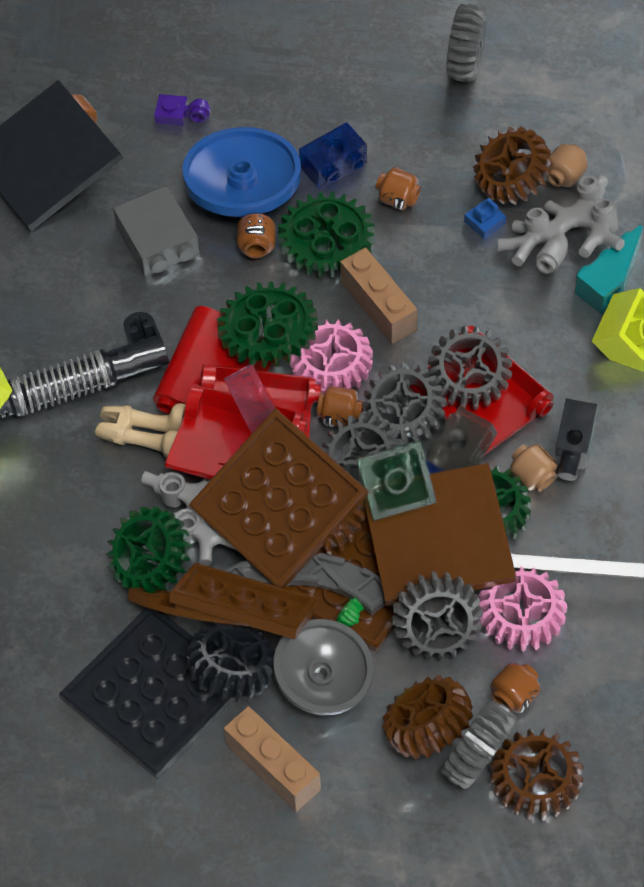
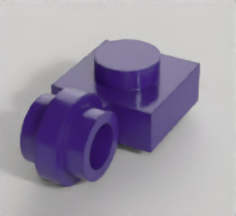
[154,94,211,126]

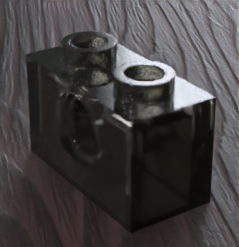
[427,406,498,472]

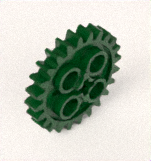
[278,192,375,278]
[217,281,318,368]

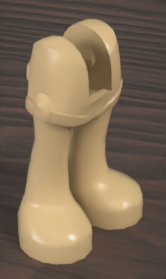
[95,403,185,458]

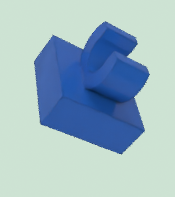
[464,198,507,239]

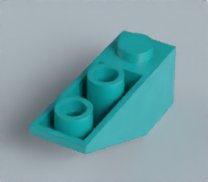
[575,225,643,314]

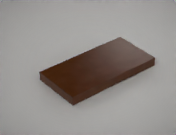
[169,563,318,639]

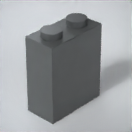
[113,186,199,277]

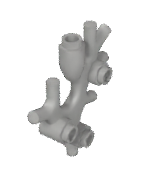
[498,175,625,274]
[141,471,237,566]

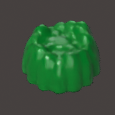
[336,597,364,627]

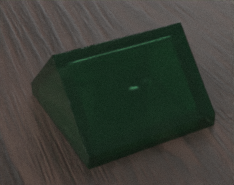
[357,440,437,521]

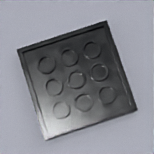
[0,80,124,231]
[59,607,234,779]

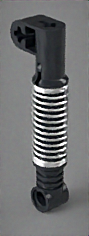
[0,312,169,419]

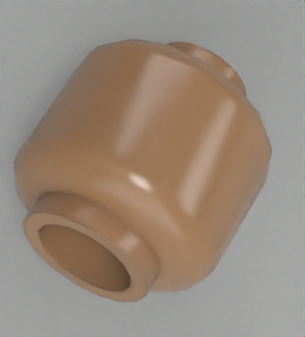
[547,144,588,188]
[510,444,557,492]

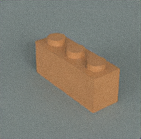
[340,247,418,344]
[224,706,321,812]

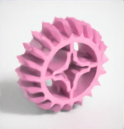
[290,319,373,393]
[479,565,567,652]

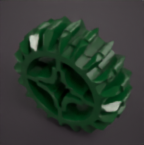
[491,465,531,540]
[105,507,192,593]

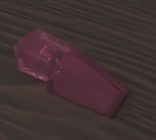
[224,364,276,433]

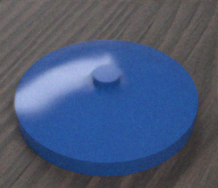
[182,127,301,217]

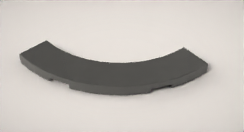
[224,553,386,616]

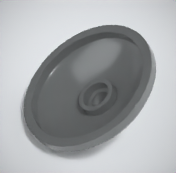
[273,619,374,715]

